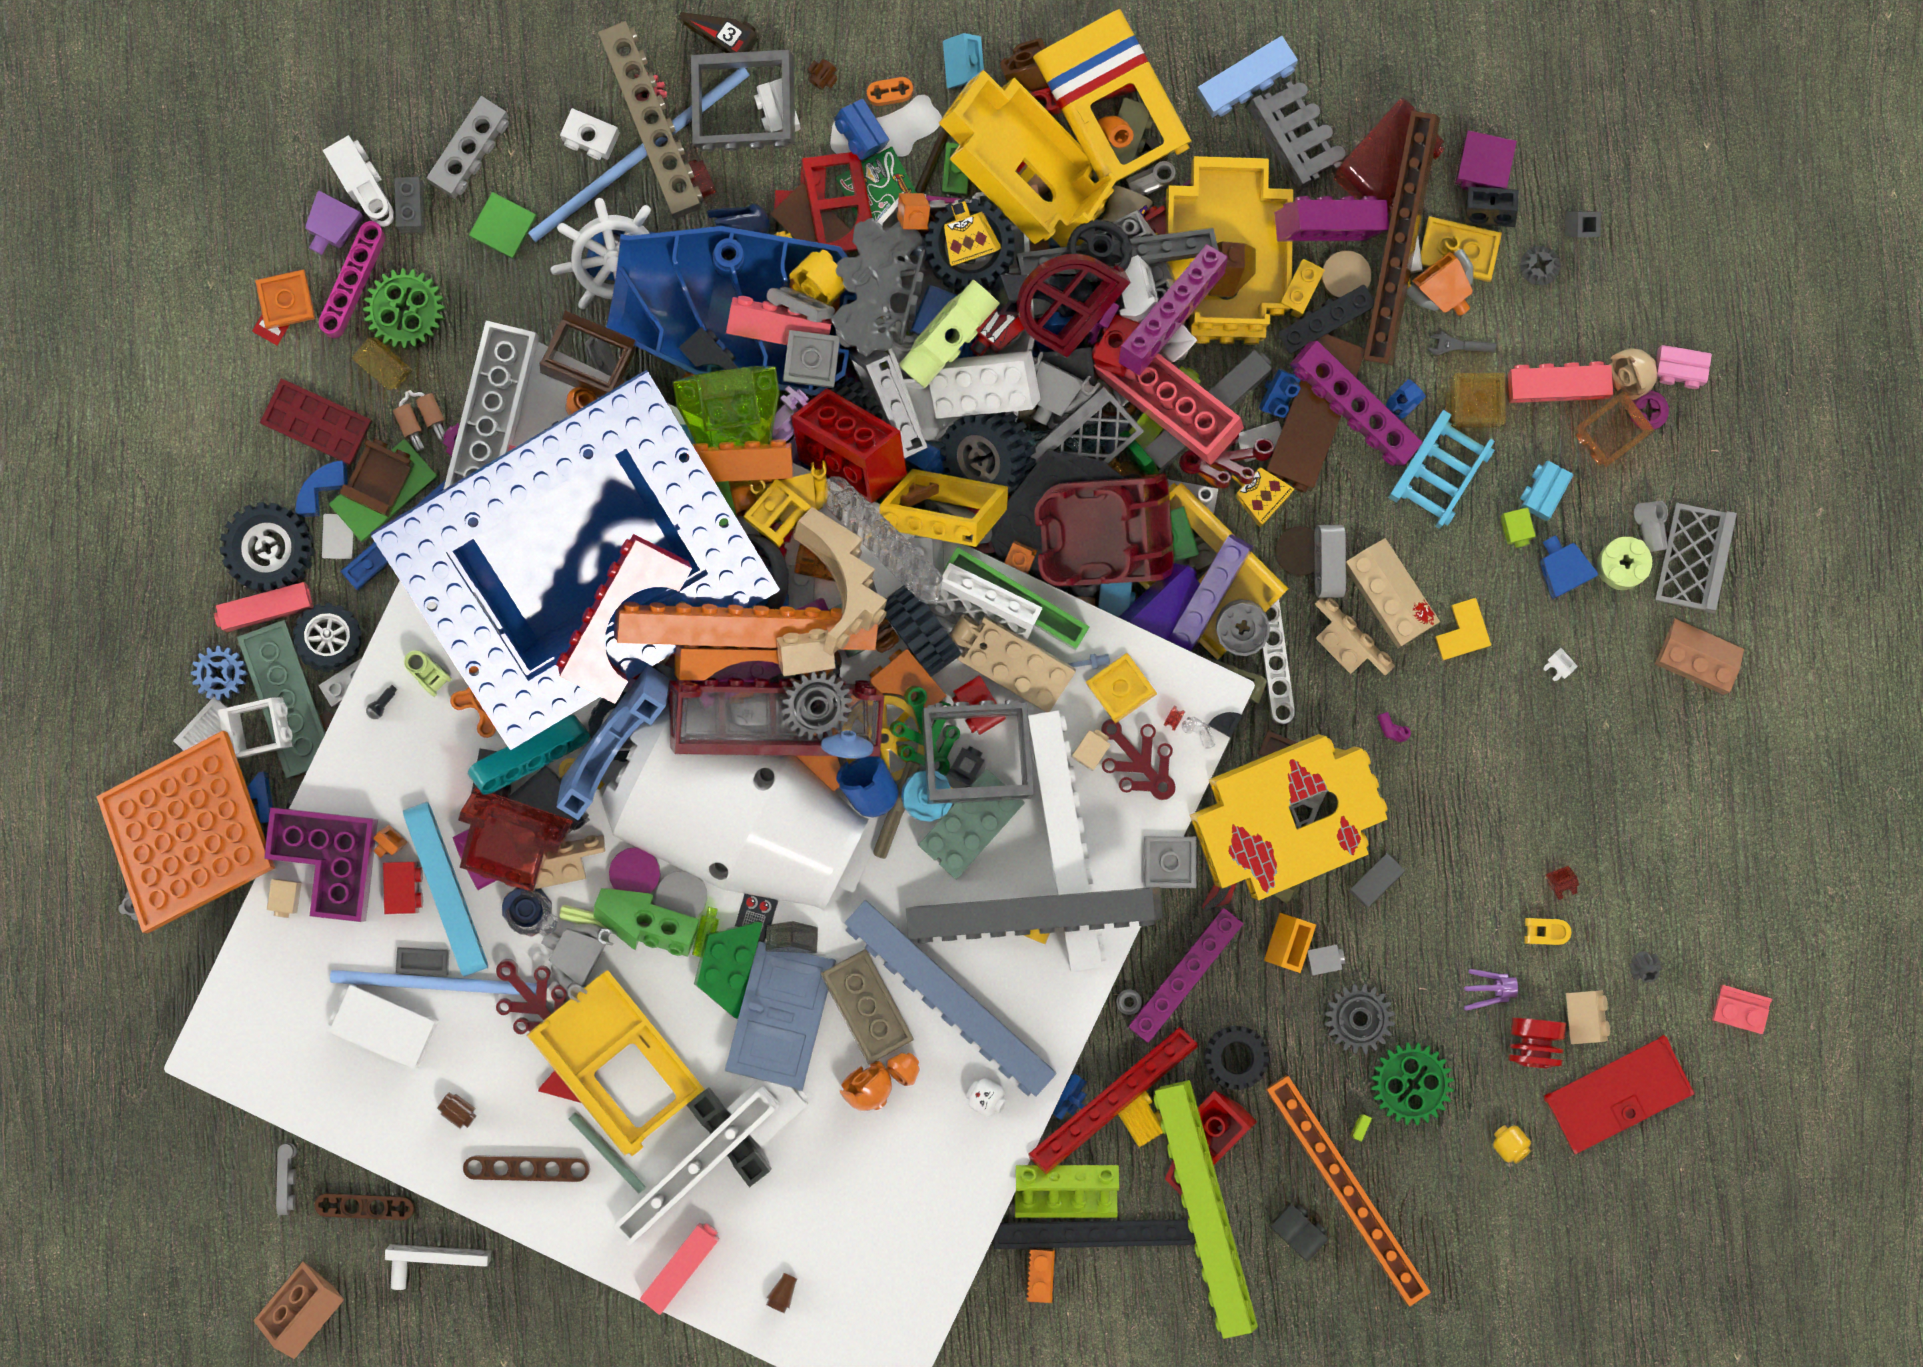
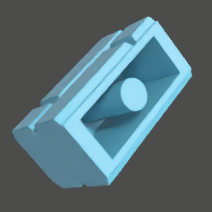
[1520,461,1573,521]

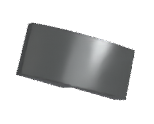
[1349,853,1405,909]

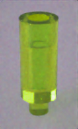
[691,906,720,957]

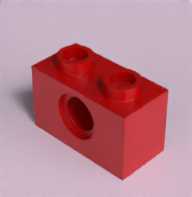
[1092,314,1140,377]

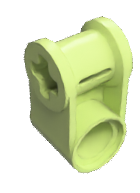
[404,650,452,697]

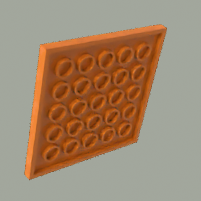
[96,730,275,934]

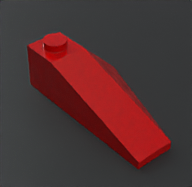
[1165,1090,1257,1195]

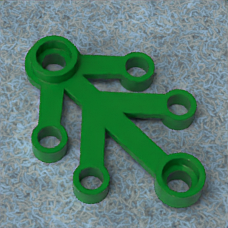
[890,686,960,776]

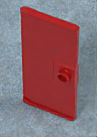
[1544,1035,1694,1155]

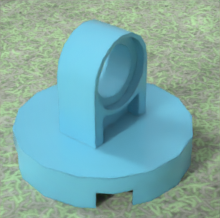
[901,770,952,822]

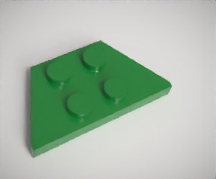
[694,921,763,1019]

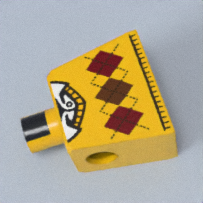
[944,201,1001,266]
[1231,468,1294,528]

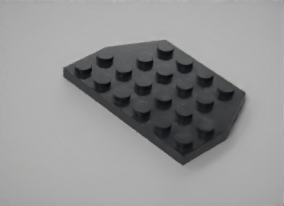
[990,450,1126,592]

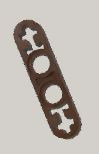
[314,1193,415,1220]

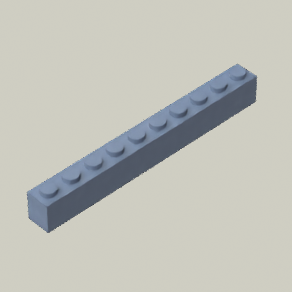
[845,900,1057,1097]

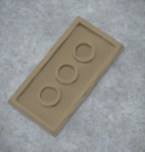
[820,949,914,1065]

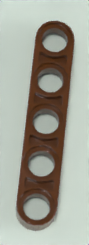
[463,1155,590,1182]

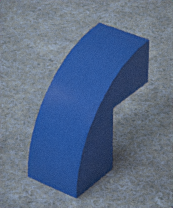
[296,461,348,518]

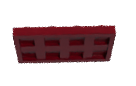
[260,378,373,466]

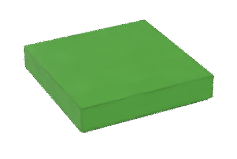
[469,192,537,260]

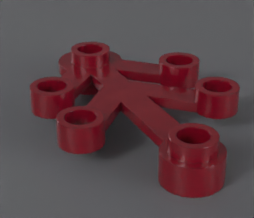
[1179,434,1274,488]
[1101,719,1176,800]
[496,959,568,1035]

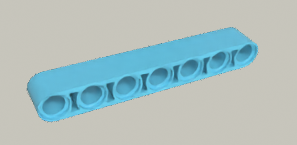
[403,801,488,977]

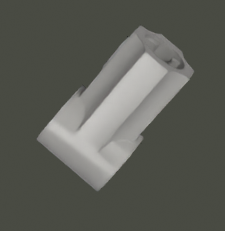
[1126,161,1176,196]
[1634,501,1668,552]

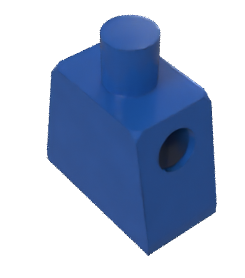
[1539,535,1599,600]

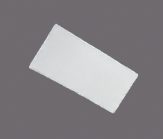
[837,799,888,893]

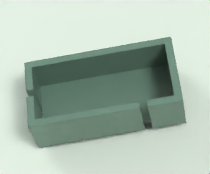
[918,768,1025,880]

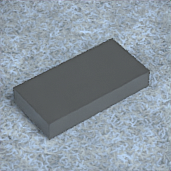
[396,947,450,976]

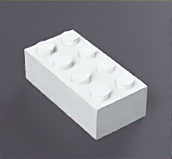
[929,351,1041,419]

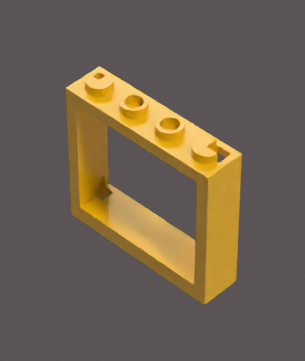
[879,469,1008,547]

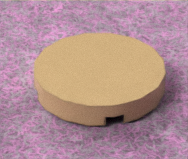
[1321,251,1371,299]

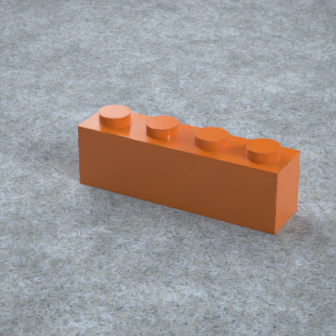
[687,440,793,482]

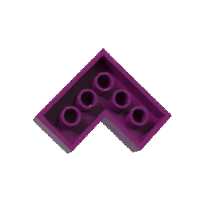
[264,808,378,922]

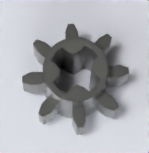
[1629,951,1662,983]

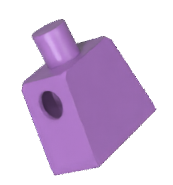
[305,190,364,255]

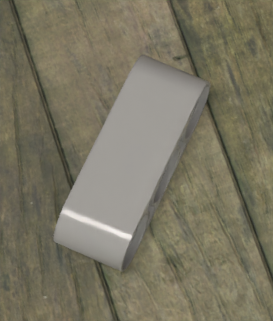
[1314,525,1346,598]

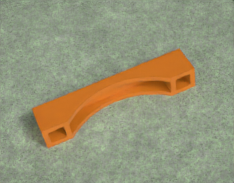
[674,645,833,680]

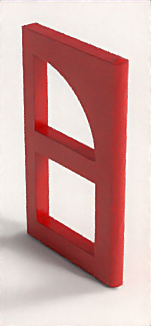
[801,152,872,252]

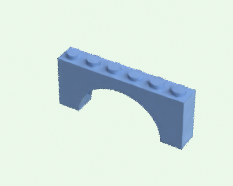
[556,665,669,820]

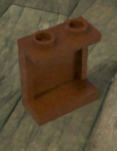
[340,438,415,518]

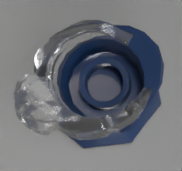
[502,885,558,937]

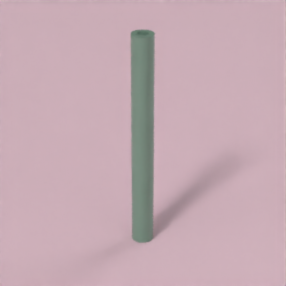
[568,1112,646,1194]

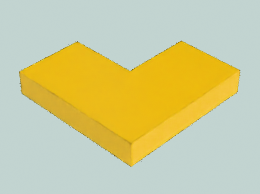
[1435,598,1491,661]

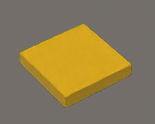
[1086,653,1157,724]

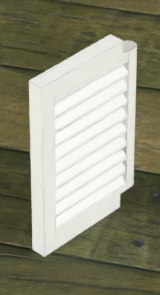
[173,696,227,751]

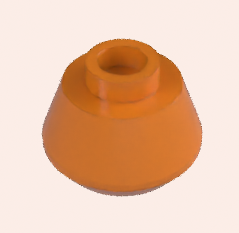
[565,387,597,415]
[886,1053,920,1086]

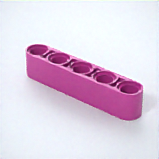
[318,221,386,338]

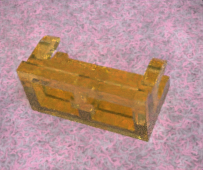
[352,337,413,391]

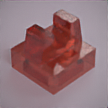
[1545,866,1579,900]

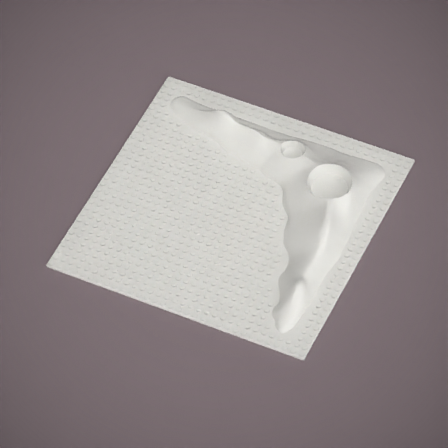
[164,342,1255,1367]

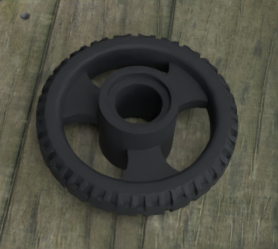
[1067,220,1132,282]

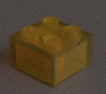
[1450,373,1506,428]

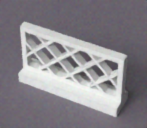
[929,563,1042,640]

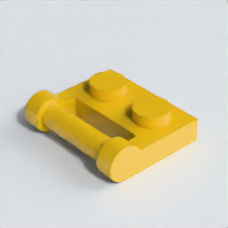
[743,479,811,548]

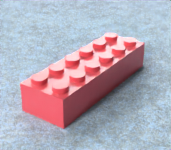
[1094,341,1244,465]

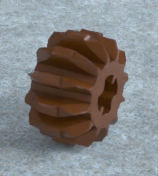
[876,617,899,653]

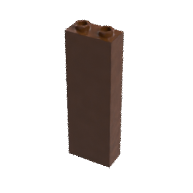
[1266,334,1366,493]

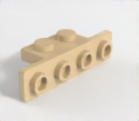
[1315,598,1395,675]
[518,835,605,889]

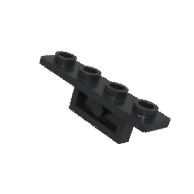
[1278,285,1375,354]

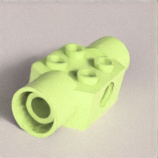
[898,280,1000,388]

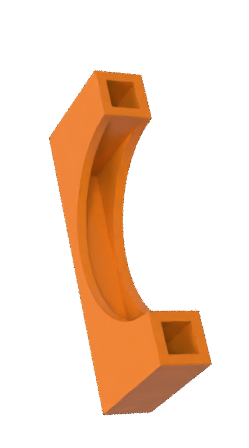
[796,649,947,792]

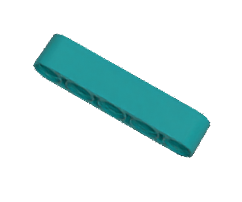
[468,715,590,795]

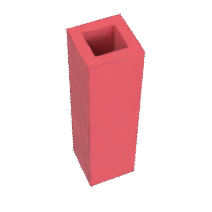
[214,582,313,632]
[640,1223,720,1315]

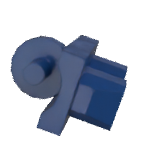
[1258,369,1301,418]
[1052,1074,1087,1120]

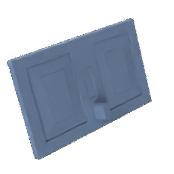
[725,941,836,1091]

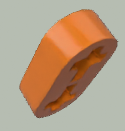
[867,77,913,106]

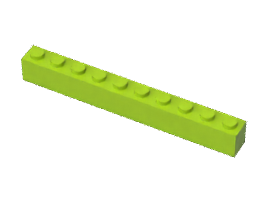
[1154,1080,1258,1339]

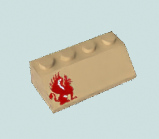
[1346,538,1440,649]

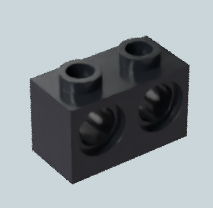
[1465,187,1519,227]

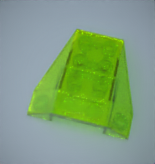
[673,366,779,447]

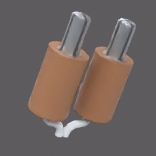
[393,390,445,452]

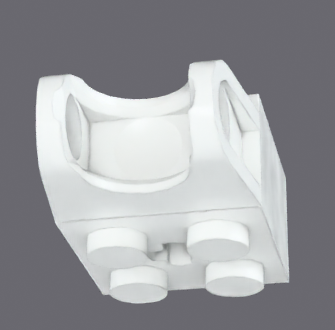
[323,135,395,227]

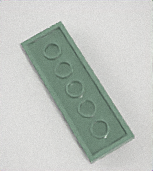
[237,620,326,779]

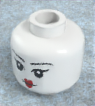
[966,1078,1007,1117]

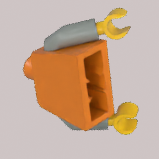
[1406,236,1473,316]

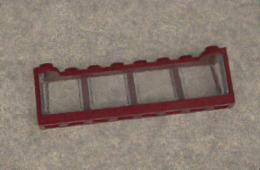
[669,677,884,757]

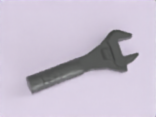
[1427,331,1496,356]

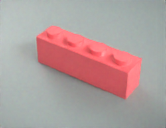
[726,296,832,345]
[1508,361,1613,403]

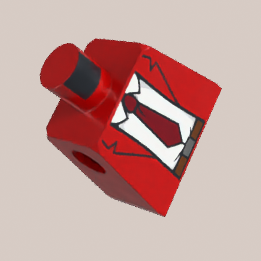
[970,309,1025,356]

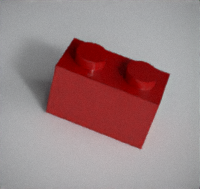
[383,862,423,914]

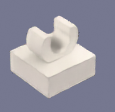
[1544,648,1578,681]

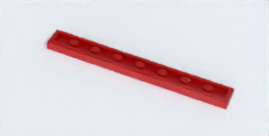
[1029,1027,1197,1174]

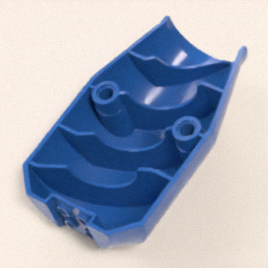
[606,226,857,396]

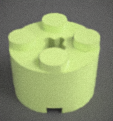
[1596,537,1652,590]

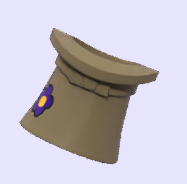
[1101,185,1153,223]

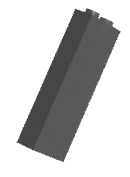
[1144,350,1272,474]

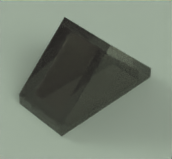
[766,921,818,953]

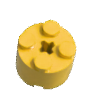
[789,250,846,306]

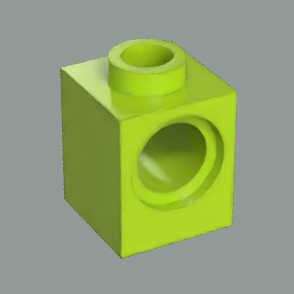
[1500,508,1536,548]

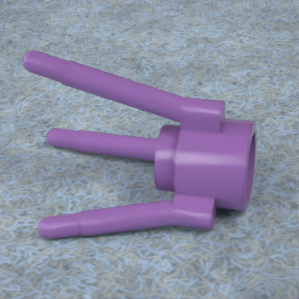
[1464,969,1518,1011]

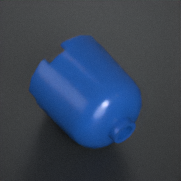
[836,756,899,818]

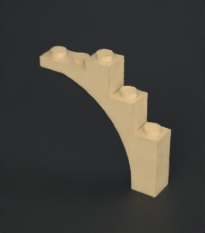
[793,507,887,656]

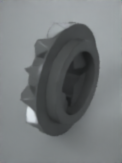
[1520,245,1561,285]

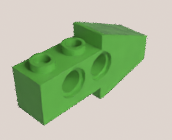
[593,888,699,957]

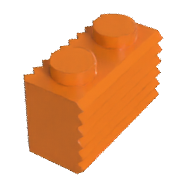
[1026,1248,1055,1303]

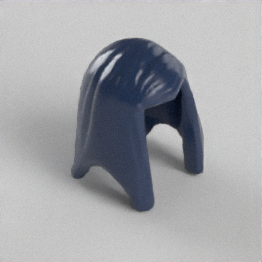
[706,204,770,257]

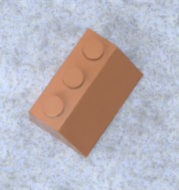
[1655,618,1744,695]
[253,1261,344,1359]

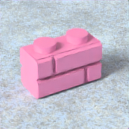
[1656,345,1712,389]

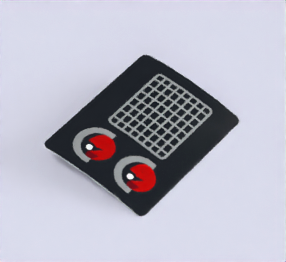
[735,894,778,942]

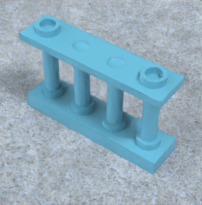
[1388,410,1495,529]

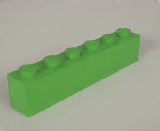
[944,547,1090,651]

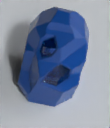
[1386,379,1426,420]

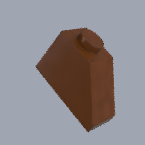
[999,38,1049,92]
[1208,241,1256,297]

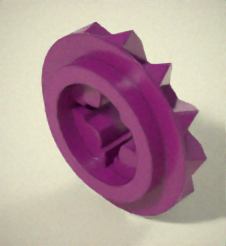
[1628,391,1669,431]

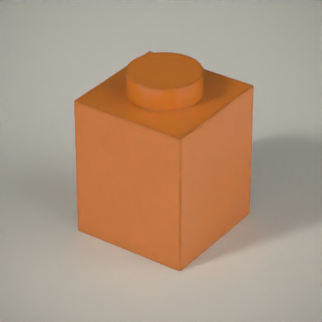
[897,193,930,229]

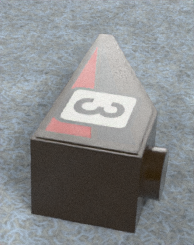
[678,12,758,53]

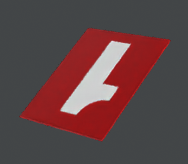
[252,315,290,346]

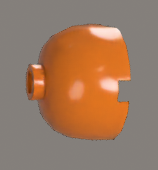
[840,1061,892,1111]

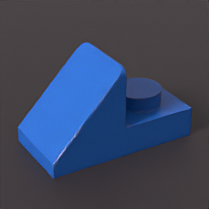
[247,772,273,824]

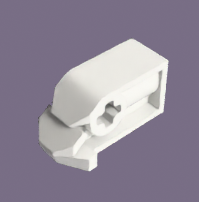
[1115,255,1158,322]

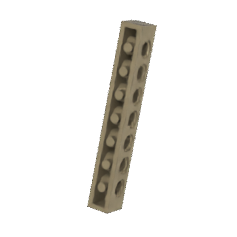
[598,21,704,220]

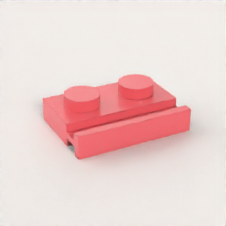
[1712,985,1772,1034]

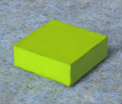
[1351,1114,1372,1142]

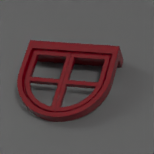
[1017,254,1131,358]

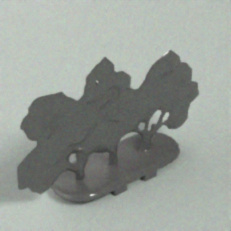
[831,218,926,357]

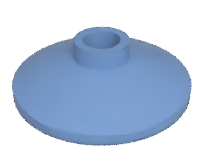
[821,730,873,758]

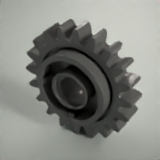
[779,670,852,740]
[1324,984,1395,1054]

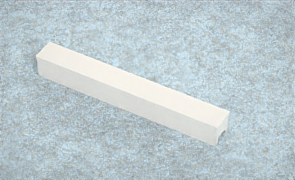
[612,1086,780,1246]

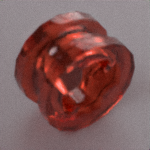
[1163,705,1185,731]

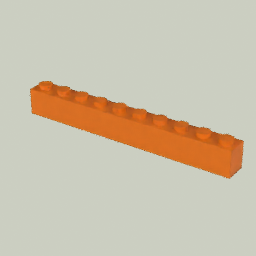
[614,602,878,650]
[1265,1075,1431,1307]

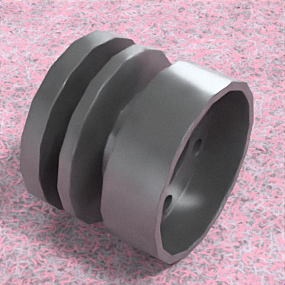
[1216,599,1270,656]

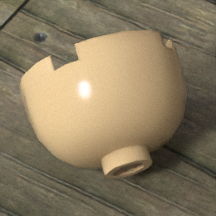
[1609,348,1657,400]

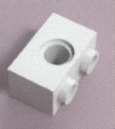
[560,108,620,160]

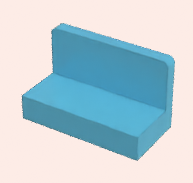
[943,33,984,89]

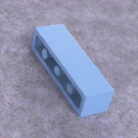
[1196,36,1298,118]

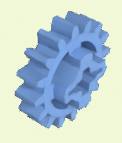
[191,646,248,701]

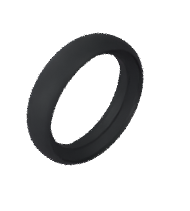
[747,534,789,609]

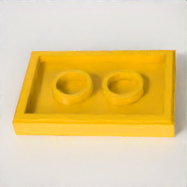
[1420,216,1502,282]

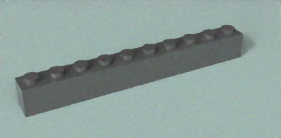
[906,887,1163,943]

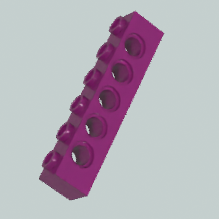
[1119,244,1228,376]
[1289,341,1423,466]
[1127,908,1243,1043]

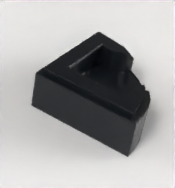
[1207,712,1243,738]

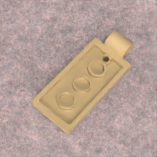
[949,614,1076,712]

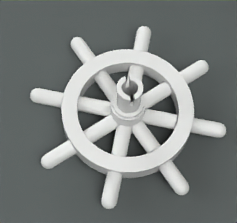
[550,198,651,309]

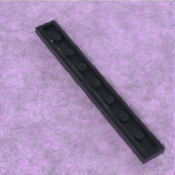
[993,1219,1196,1249]

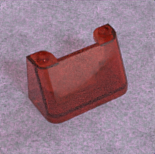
[1334,97,1445,213]

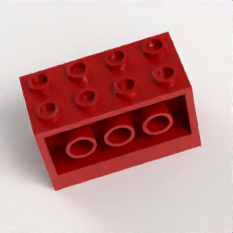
[791,388,907,503]

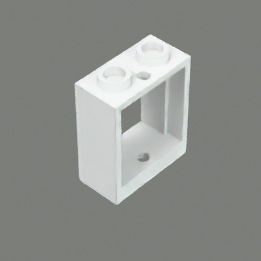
[218,697,293,759]

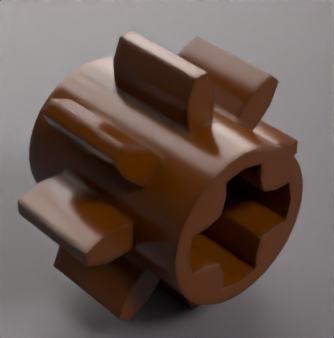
[807,59,838,90]

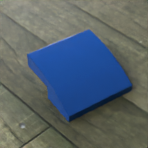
[910,285,964,351]

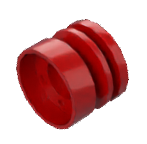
[1508,1017,1566,1069]

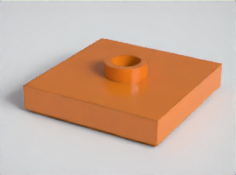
[255,269,315,330]

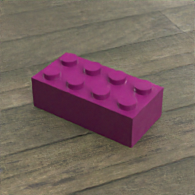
[1274,196,1389,241]

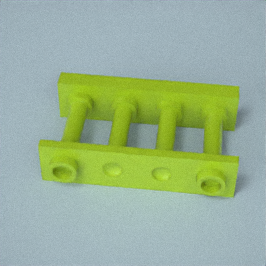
[1015,1165,1119,1218]

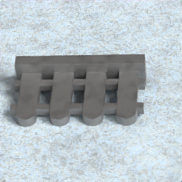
[1247,81,1345,191]

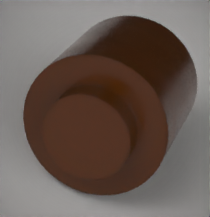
[437,1092,477,1129]

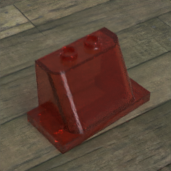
[458,788,573,892]

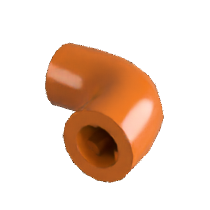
[1097,116,1134,148]

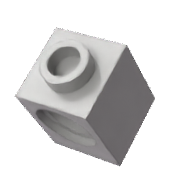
[1306,945,1345,976]

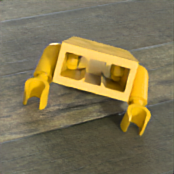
[748,461,828,530]

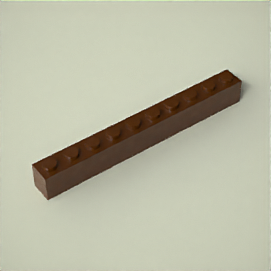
[1364,111,1440,366]

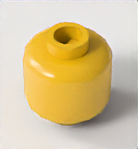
[1493,1125,1531,1164]

